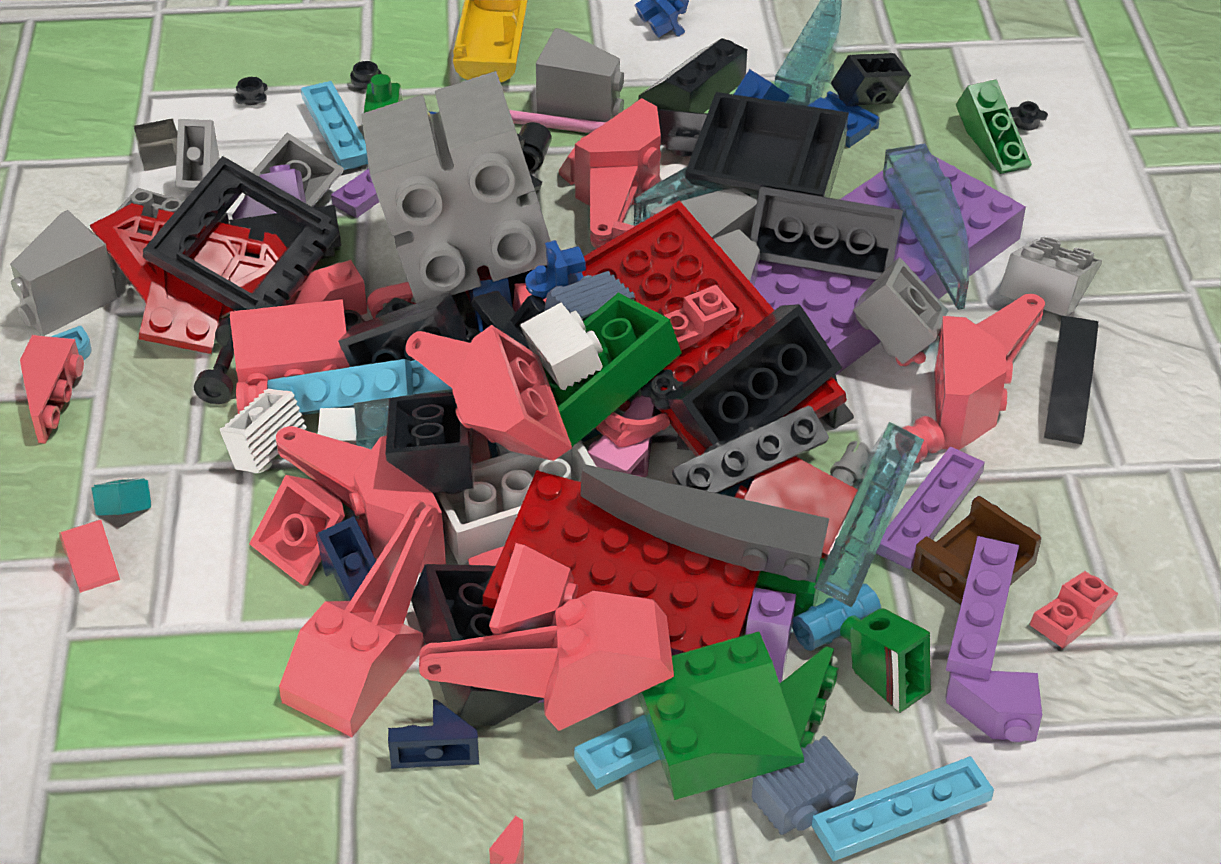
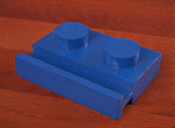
[808,91,880,148]

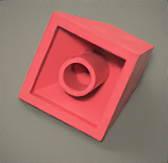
[285,260,368,315]
[249,475,345,586]
[489,543,578,635]

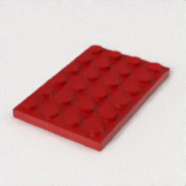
[483,470,761,656]

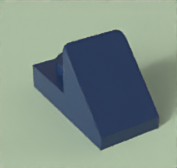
[316,516,376,601]
[388,699,479,769]

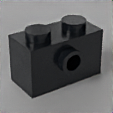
[830,53,911,106]

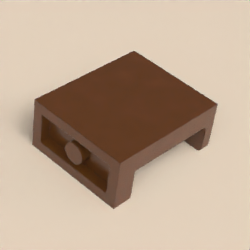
[912,496,1041,605]

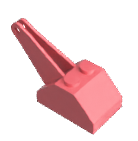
[575,98,661,248]
[934,294,1045,450]
[406,325,572,461]
[276,426,446,573]
[279,500,438,737]
[419,591,674,731]

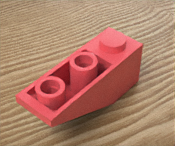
[20,335,84,444]

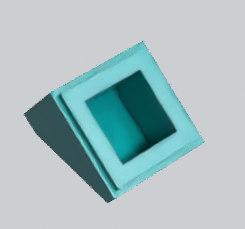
[91,478,151,516]

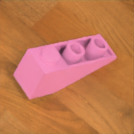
[587,395,655,477]

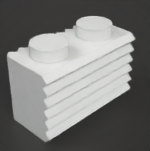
[520,302,603,390]
[220,389,307,473]

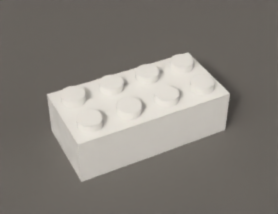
[433,441,596,565]

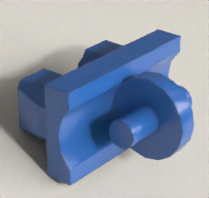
[634,0,689,38]
[525,240,586,299]

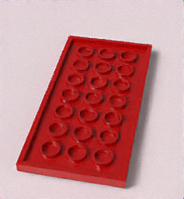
[578,200,847,457]

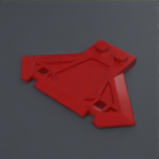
[90,203,286,354]

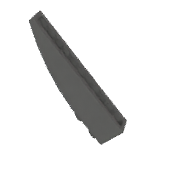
[580,464,829,583]

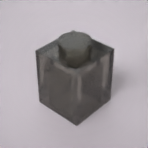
[134,118,178,171]

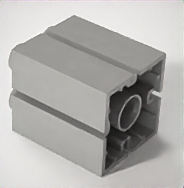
[361,71,551,304]

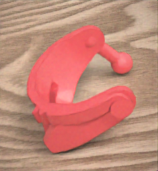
[595,400,670,447]

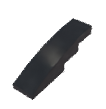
[1044,315,1099,444]

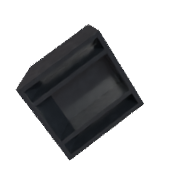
[685,92,849,198]

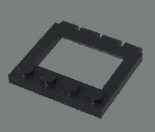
[143,156,340,311]

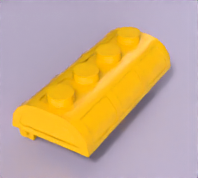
[453,0,528,82]

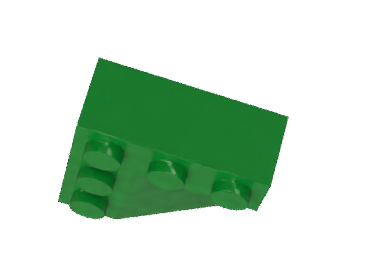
[638,631,804,800]

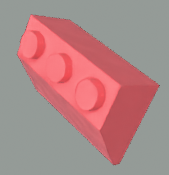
[230,299,350,386]

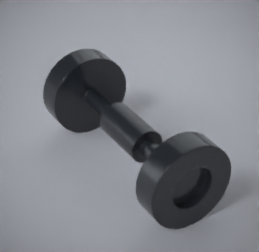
[194,317,234,404]

